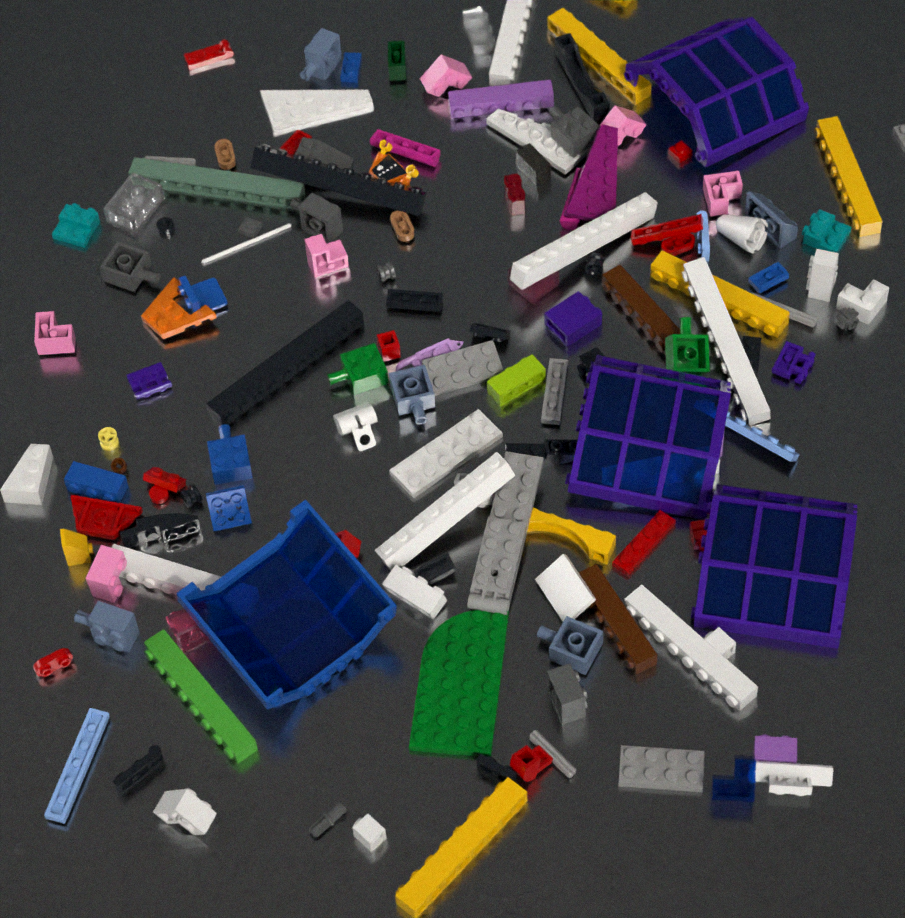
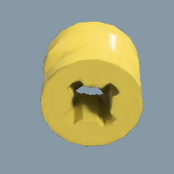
[98,427,119,451]

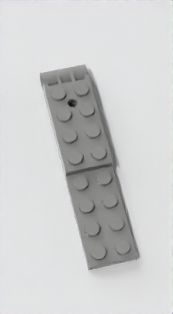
[467,451,544,615]

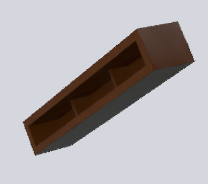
[601,265,680,355]
[578,564,657,675]

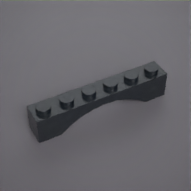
[554,33,610,122]

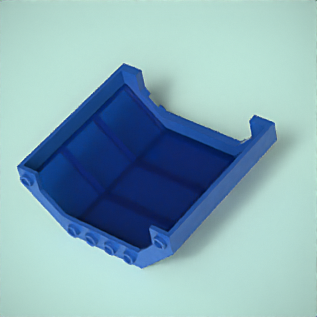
[176,499,396,709]

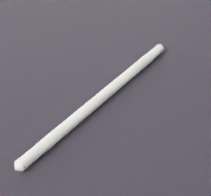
[201,223,292,264]

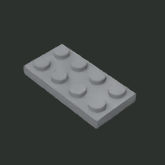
[422,340,504,396]
[619,745,704,792]

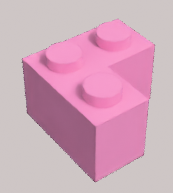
[420,54,472,97]
[600,105,647,146]
[703,171,743,217]
[304,234,349,278]
[34,311,76,355]
[85,545,127,603]

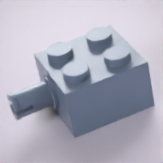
[300,28,342,81]
[389,365,435,425]
[74,601,140,652]
[537,616,603,675]

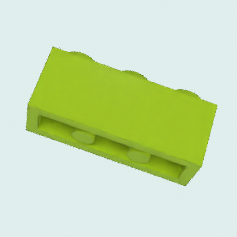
[487,354,546,407]

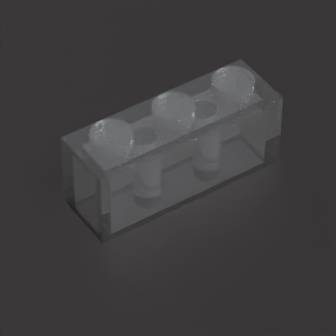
[462,6,496,57]

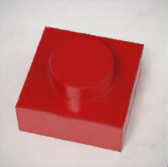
[668,140,693,164]

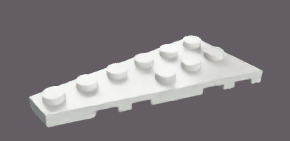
[260,90,373,131]
[486,109,592,175]

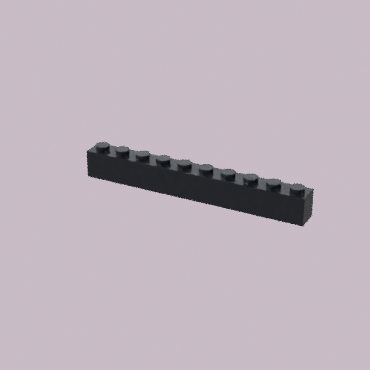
[250,144,427,216]
[206,300,364,426]

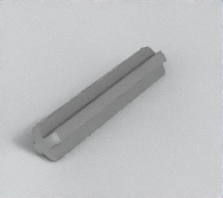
[145,156,196,166]
[529,730,576,778]

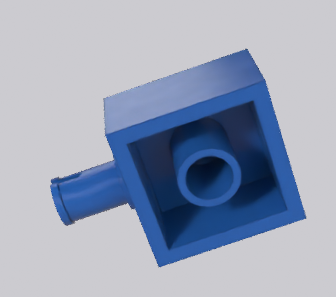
[207,424,253,485]

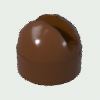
[111,458,127,474]

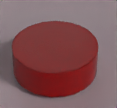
[149,485,169,504]

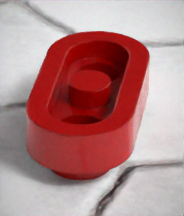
[661,233,695,256]
[33,648,73,677]

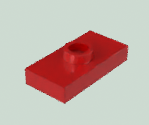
[279,129,312,155]

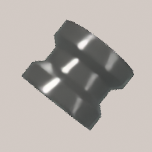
[376,261,396,283]

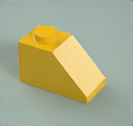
[60,529,94,566]

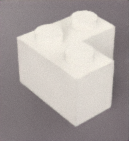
[836,279,889,325]
[153,788,217,835]

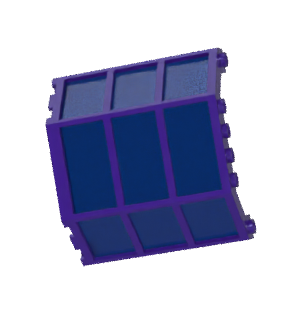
[624,17,809,167]
[565,355,731,520]
[691,484,858,649]

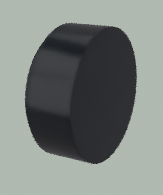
[156,217,175,235]

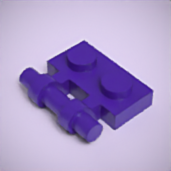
[772,341,816,384]
[126,362,172,400]

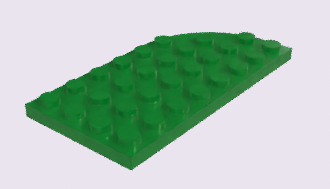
[409,610,509,757]

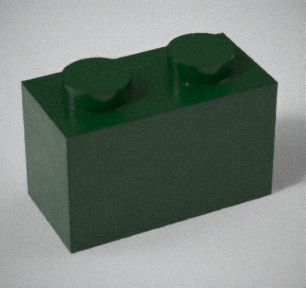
[388,40,406,81]

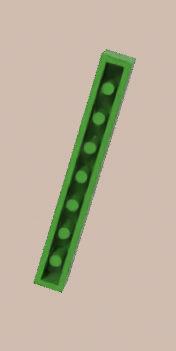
[144,629,258,764]

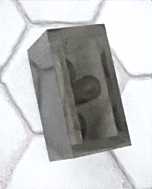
[516,143,551,186]

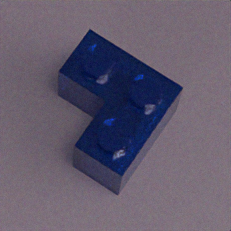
[711,755,756,802]

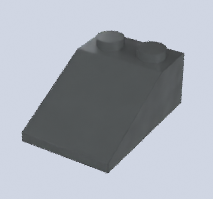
[296,137,354,169]

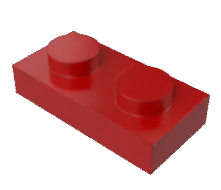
[143,467,187,493]

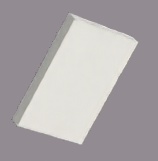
[535,554,596,621]

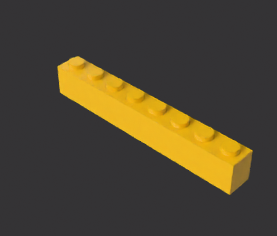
[547,8,652,106]
[814,116,882,237]
[650,250,790,338]
[395,777,527,918]

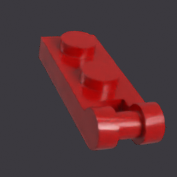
[184,40,234,71]

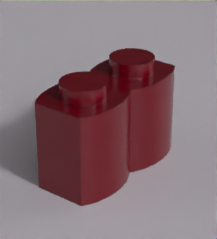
[504,173,526,216]

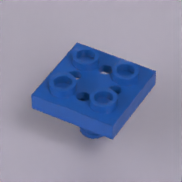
[206,485,252,531]

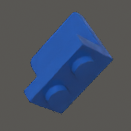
[178,275,227,313]

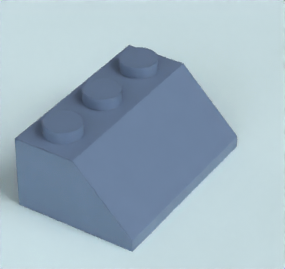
[745,191,798,249]

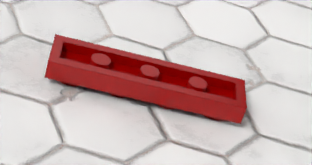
[631,214,703,246]
[612,510,676,576]

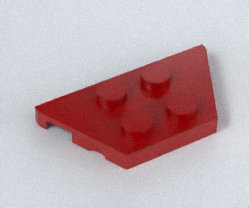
[70,495,143,540]

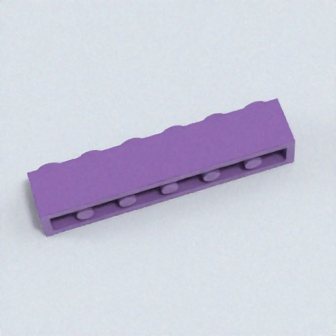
[448,80,554,118]

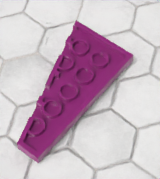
[563,124,618,221]

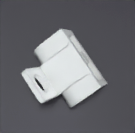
[333,402,377,451]

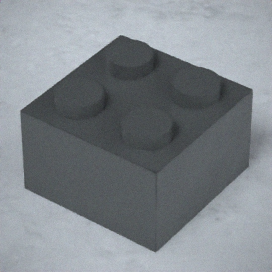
[547,663,588,725]

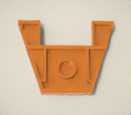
[141,277,217,339]

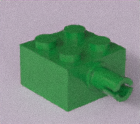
[665,317,710,376]
[327,343,389,395]

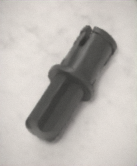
[309,802,347,837]

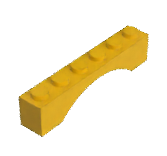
[527,507,616,565]

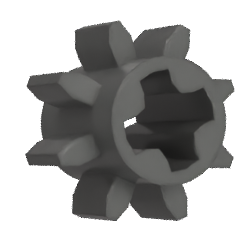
[836,307,859,330]

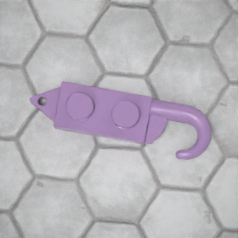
[396,338,464,371]

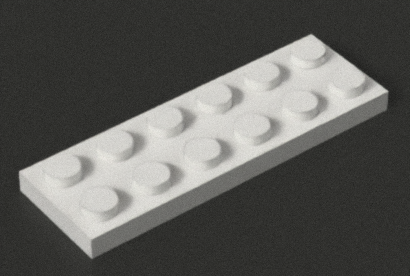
[389,409,503,499]

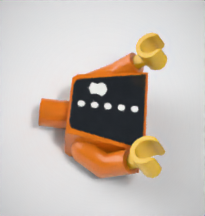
[369,139,419,187]

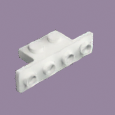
[748,761,833,796]

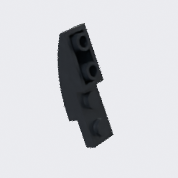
[505,439,585,467]
[120,513,201,548]

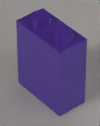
[544,291,603,347]

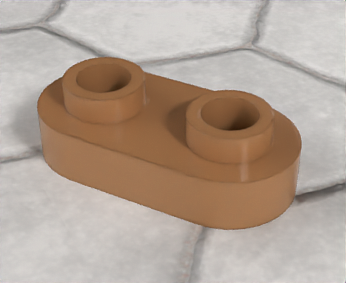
[215,139,236,170]
[390,210,414,242]

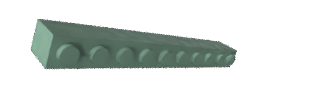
[128,157,305,209]

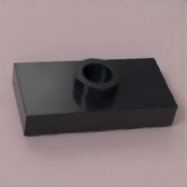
[413,553,457,585]

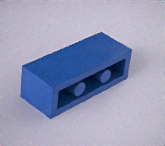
[64,461,129,503]

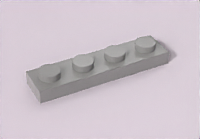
[541,358,568,425]

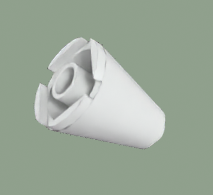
[716,215,768,254]

